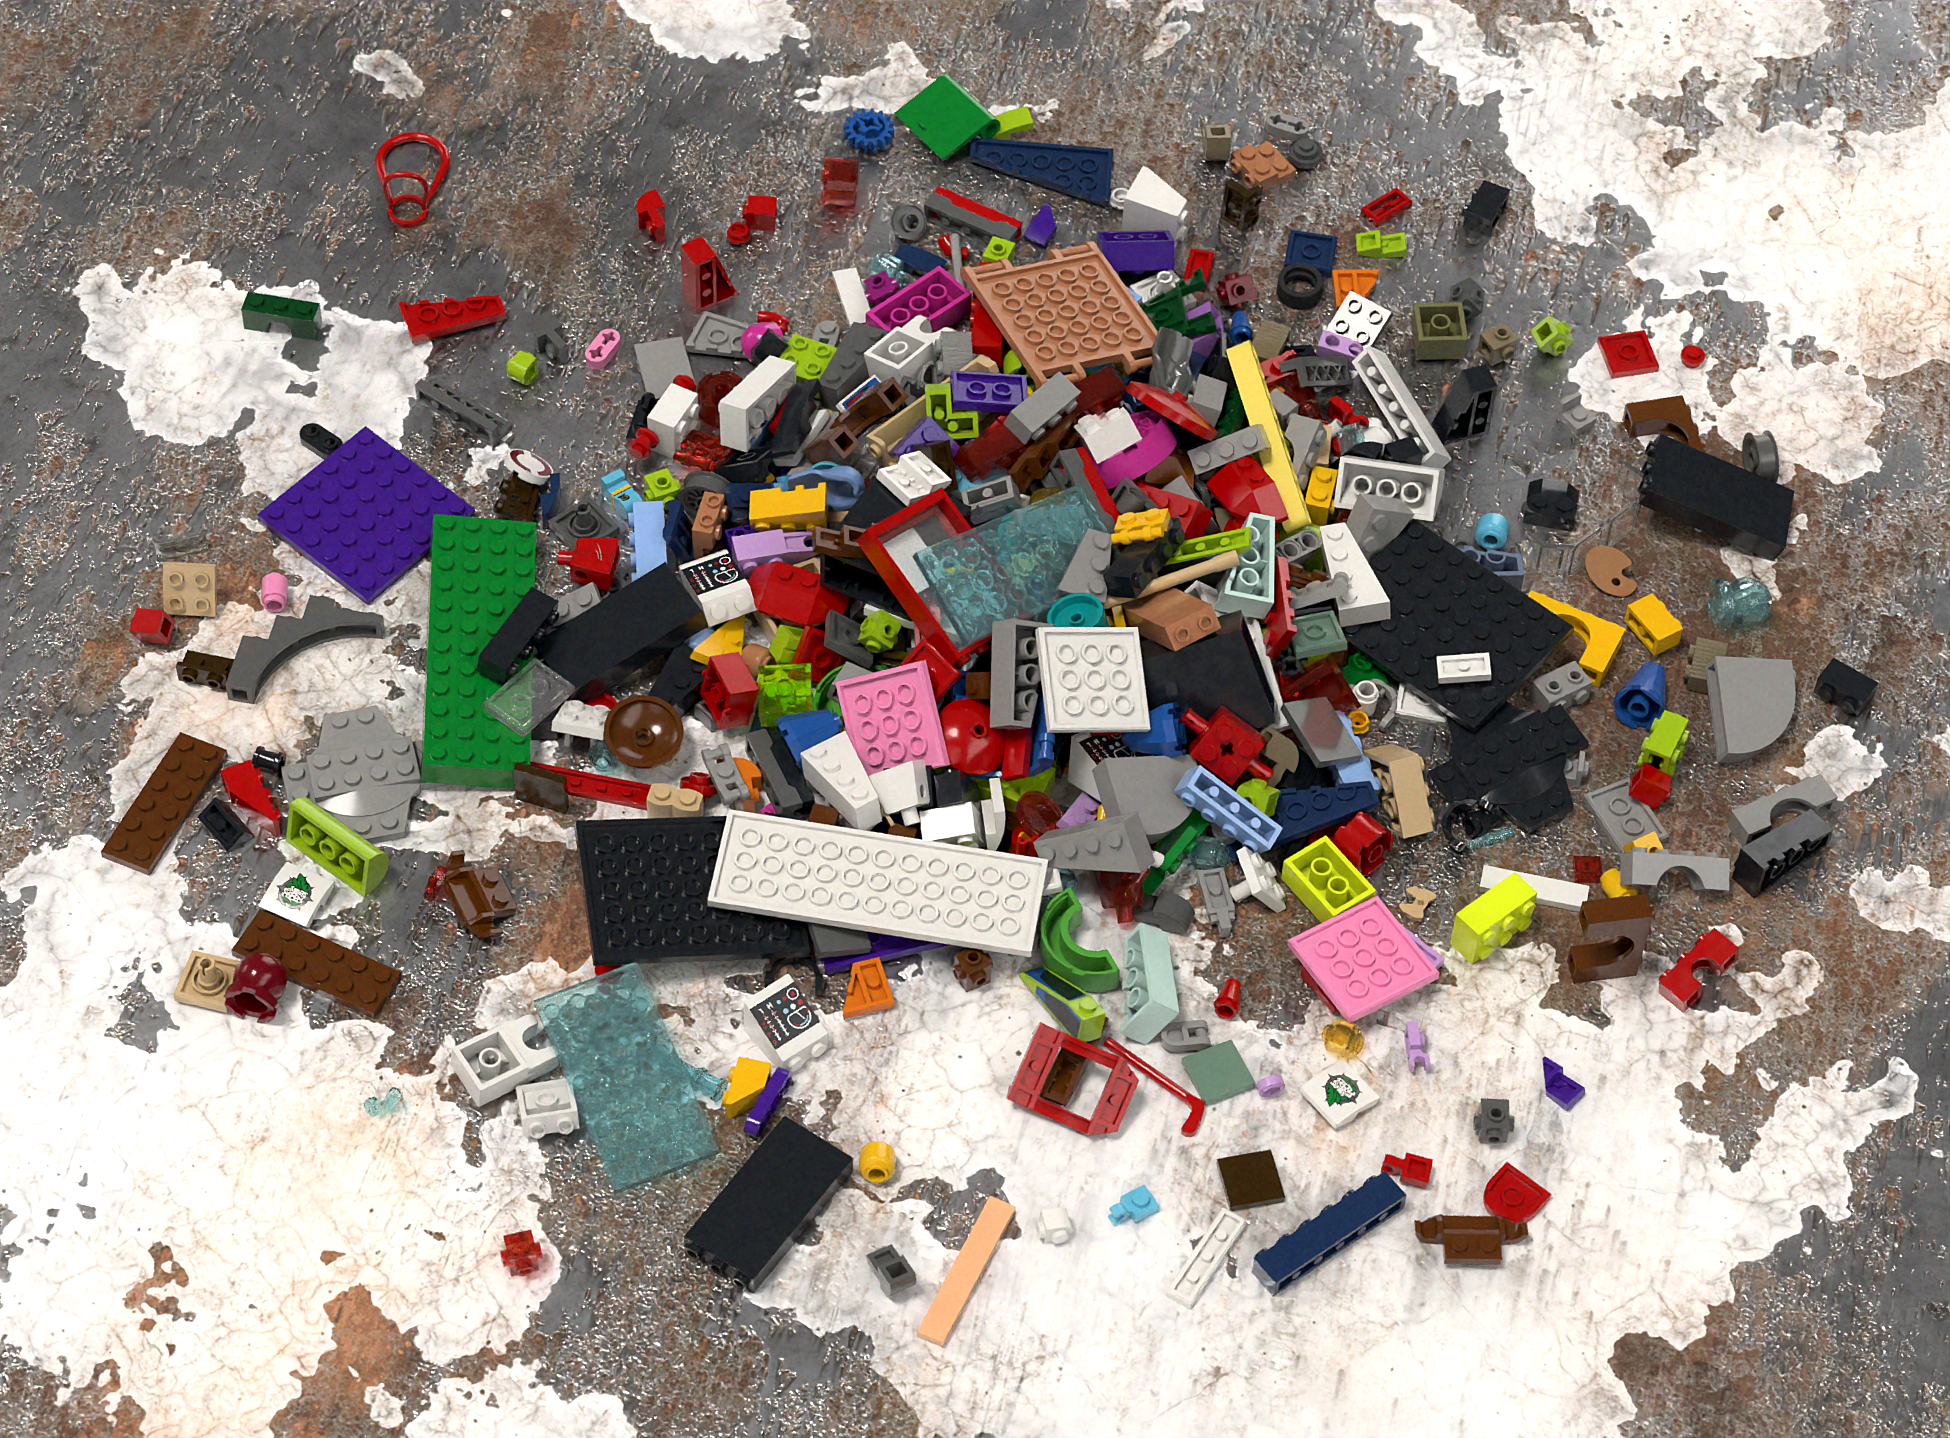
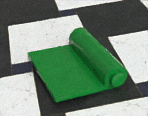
[894,74,1001,162]

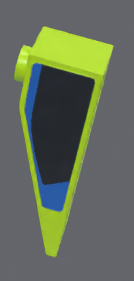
[1157,527,1252,577]
[1019,966,1106,1042]

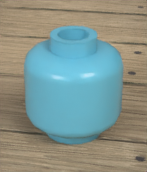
[1475,513,1509,550]

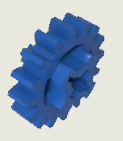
[843,108,895,153]

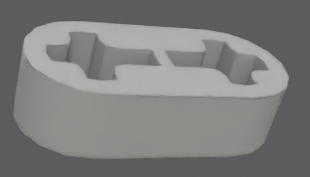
[1265,112,1309,141]

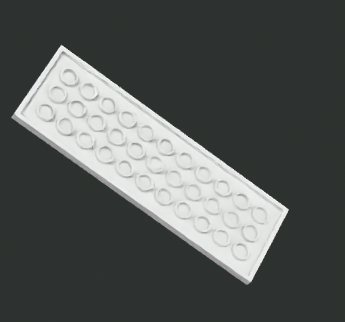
[707,809,1048,957]

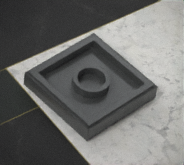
[824,609,874,669]

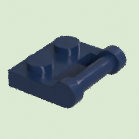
[662,499,694,564]

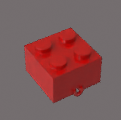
[700,652,759,730]

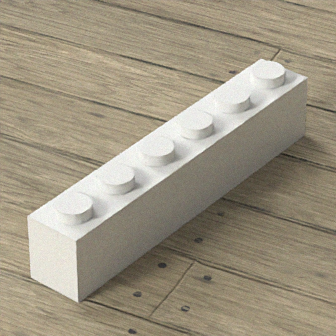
[1352,346,1452,469]

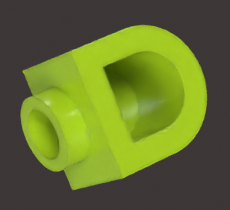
[506,350,539,385]

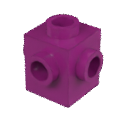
[864,270,901,306]

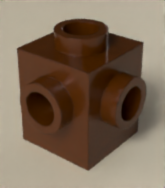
[952,947,993,993]

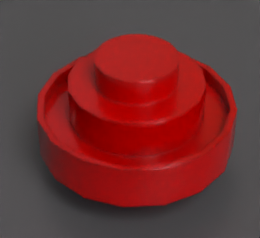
[679,772,717,802]

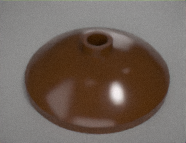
[604,695,684,769]

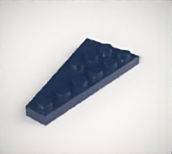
[970,137,1114,208]
[1223,781,1381,864]

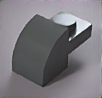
[533,310,569,365]
[1133,890,1195,933]
[866,1244,916,1296]

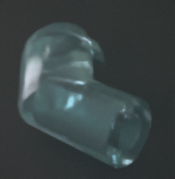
[364,1087,403,1117]

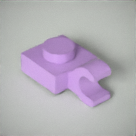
[1404,1021,1430,1072]

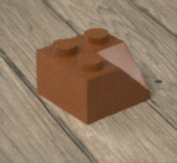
[1139,446,1194,488]

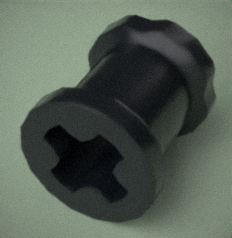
[252,746,286,775]

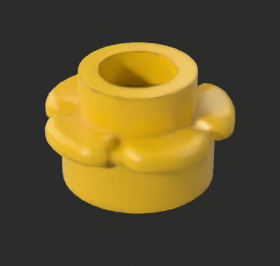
[1348,711,1370,735]

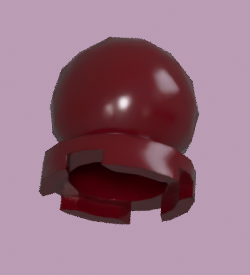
[224,952,287,1023]

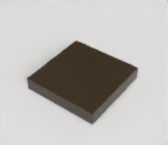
[513,762,569,814]
[1216,1149,1285,1211]

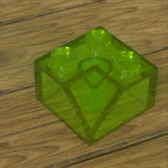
[758,663,813,727]

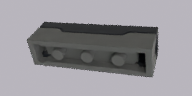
[745,726,815,820]

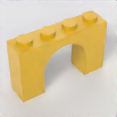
[1528,590,1626,688]

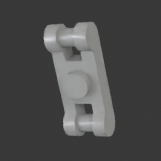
[1287,572,1349,610]
[701,743,750,806]

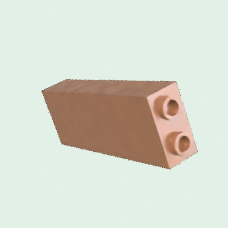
[1118,587,1221,651]

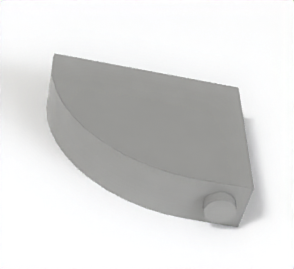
[1705,656,1796,763]
[1092,754,1197,844]

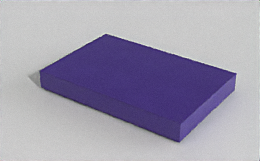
[950,370,1028,413]

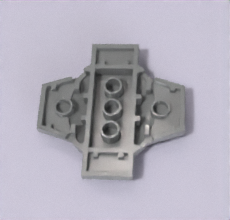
[281,705,448,844]

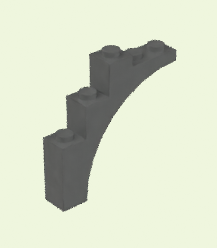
[226,595,385,704]

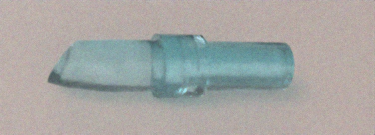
[1468,826,1514,850]

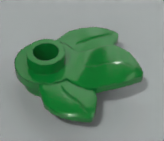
[1340,653,1388,687]

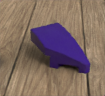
[1023,203,1057,248]
[1542,1056,1585,1111]

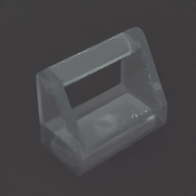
[1376,984,1433,1032]

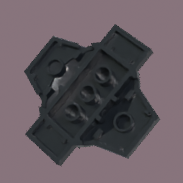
[1427,701,1589,833]

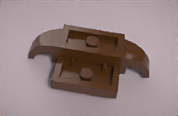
[443,850,517,938]
[1414,1214,1528,1265]

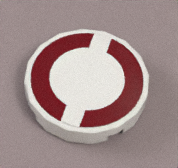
[504,449,553,485]

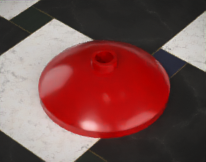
[939,698,1007,776]

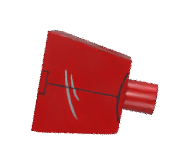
[557,538,620,591]

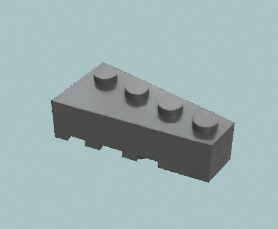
[819,322,890,413]

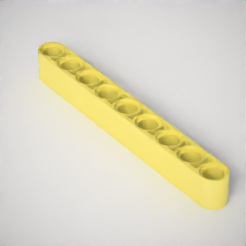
[1226,340,1311,534]

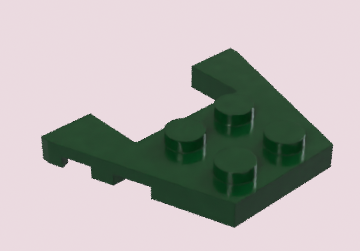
[1139,268,1218,337]

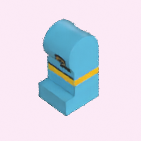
[601,469,643,519]

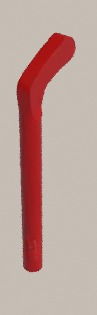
[1103,1037,1205,1137]

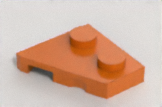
[1331,269,1379,313]
[843,957,895,1019]

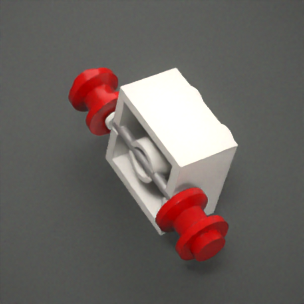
[628,375,701,460]

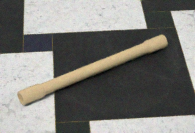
[1103,550,1240,610]

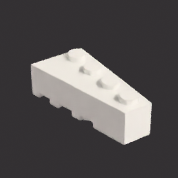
[1320,522,1390,627]

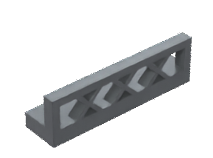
[1279,356,1353,388]
[415,378,512,447]

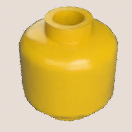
[859,1141,896,1183]

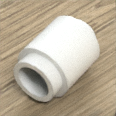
[1350,681,1379,717]

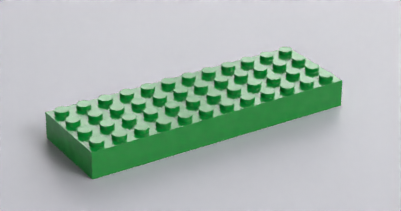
[420,514,536,789]

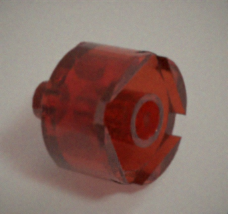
[821,157,859,206]
[697,371,743,428]

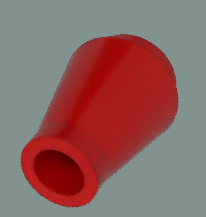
[1214,978,1241,1019]

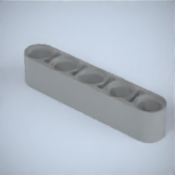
[1215,530,1320,593]

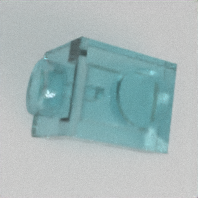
[1336,423,1367,455]

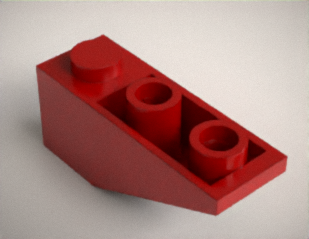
[220,760,283,836]

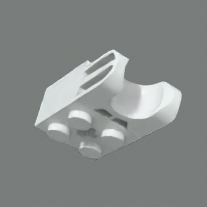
[863,315,958,385]
[450,1014,562,1107]

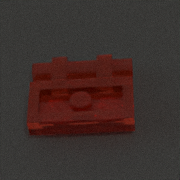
[673,429,737,473]

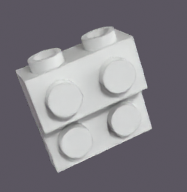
[516,1078,580,1139]

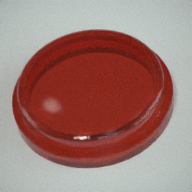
[1015,791,1064,837]

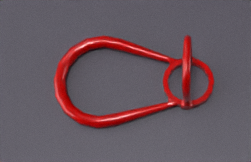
[375,132,451,228]

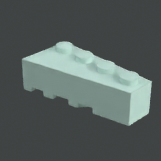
[1214,512,1275,620]
[1120,922,1179,1045]

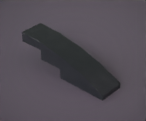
[771,378,822,458]

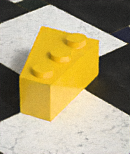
[749,482,829,533]

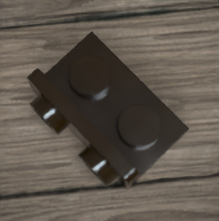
[1220,179,1263,232]
[493,471,540,522]
[176,650,234,690]

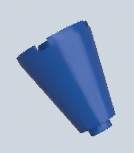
[1613,662,1666,729]

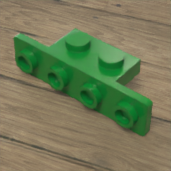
[1127,807,1211,895]

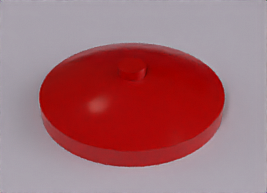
[1126,381,1218,442]

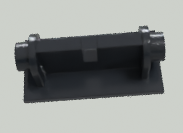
[626,392,657,439]

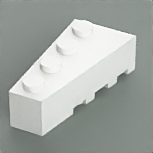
[718,355,796,452]
[800,731,882,830]

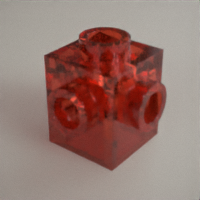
[500,1229,543,1277]

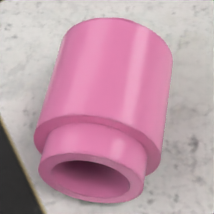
[261,573,288,612]

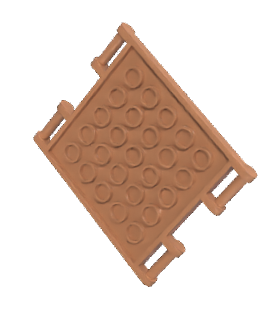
[960,241,1158,389]

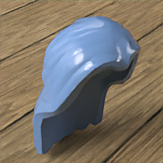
[787,466,866,512]

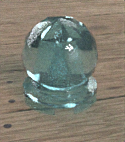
[1708,577,1772,630]

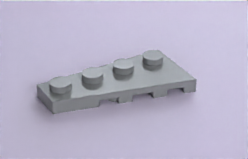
[685,311,790,358]

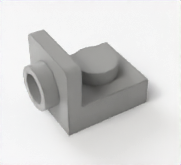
[1557,391,1596,436]
[1564,751,1589,786]

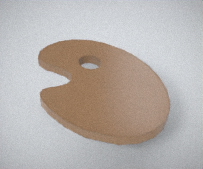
[1584,545,1637,597]

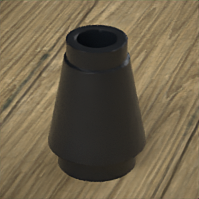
[1462,806,1502,837]

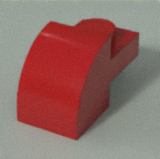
[636,189,666,243]

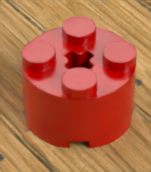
[1334,811,1394,876]

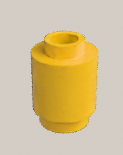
[1600,868,1637,898]

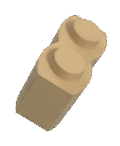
[647,783,704,818]

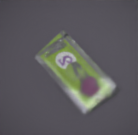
[154,533,208,562]

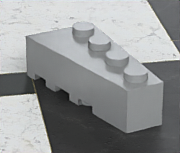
[990,619,1054,730]

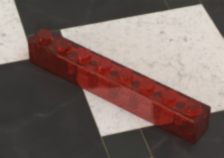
[953,365,1127,483]

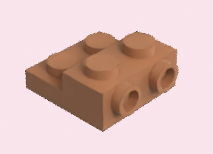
[1229,141,1296,193]
[692,491,729,560]

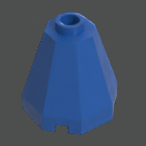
[1121,702,1187,757]
[775,709,844,771]

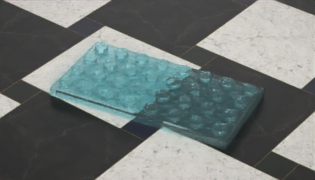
[912,484,1121,647]
[534,962,719,1195]

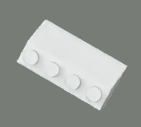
[1334,455,1445,521]

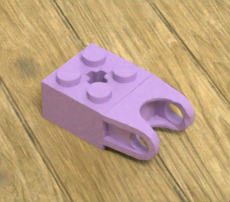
[732,529,820,581]

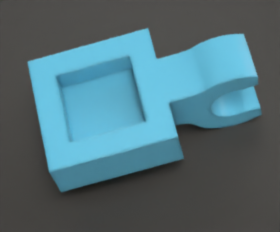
[1108,1185,1160,1225]

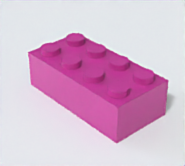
[865,265,972,333]

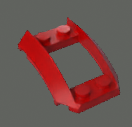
[1006,1022,1139,1136]

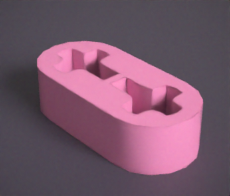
[585,329,620,370]

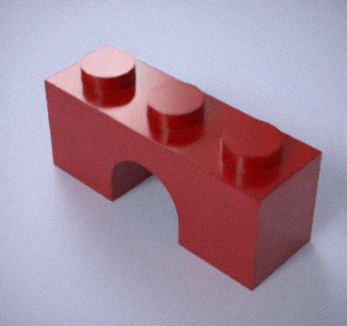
[1658,928,1739,1013]

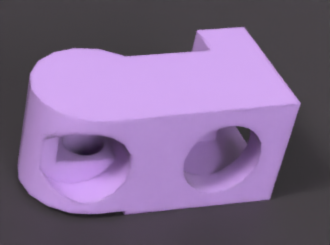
[1315,330,1364,370]

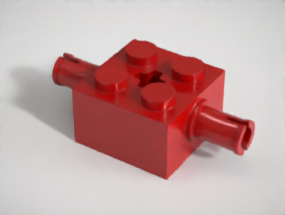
[1180,705,1274,786]

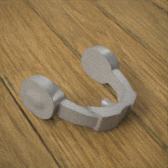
[1340,678,1397,732]

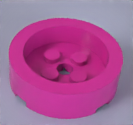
[1082,410,1177,489]

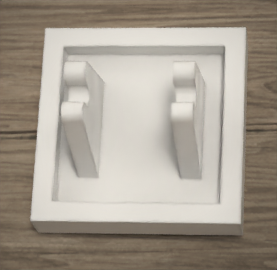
[551,700,611,752]

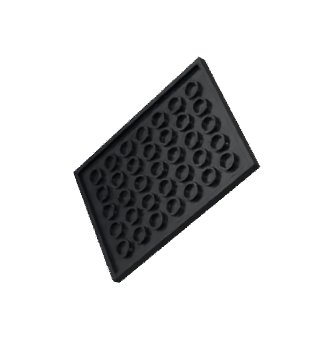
[1328,519,1574,733]
[574,814,810,966]

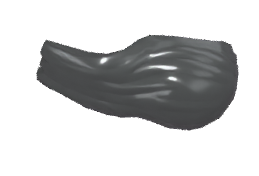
[1149,327,1194,396]

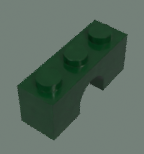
[241,291,322,341]

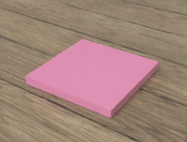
[835,660,950,777]
[1287,896,1440,1024]

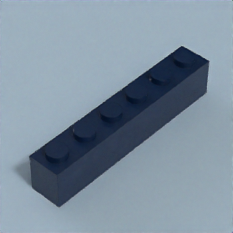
[1252,1171,1406,1297]

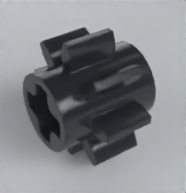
[1275,644,1308,679]

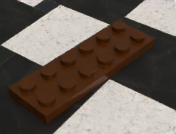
[101,732,228,876]
[231,910,402,1019]

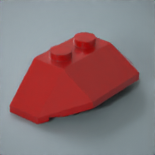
[1206,455,1289,525]
[748,560,851,627]

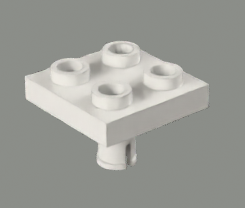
[1130,270,1197,310]
[1230,847,1286,913]

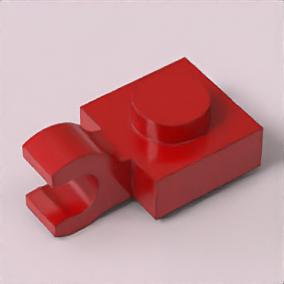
[1327,395,1369,436]
[1381,1152,1433,1188]

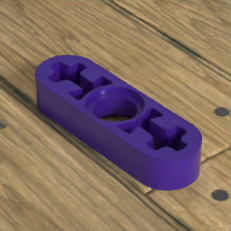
[744,1067,793,1138]

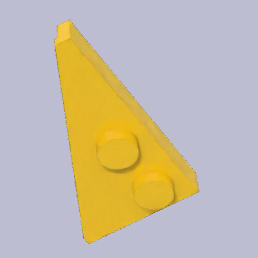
[690,614,745,665]

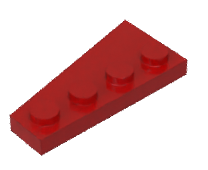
[398,295,507,343]
[1263,556,1297,658]

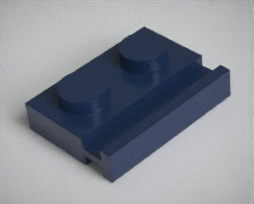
[724,483,772,522]

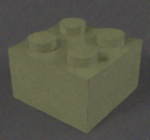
[1410,302,1468,360]

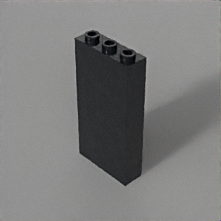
[1638,433,1794,561]
[534,562,709,704]
[684,1116,853,1294]

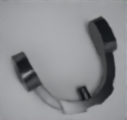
[1441,797,1497,855]
[764,956,824,996]

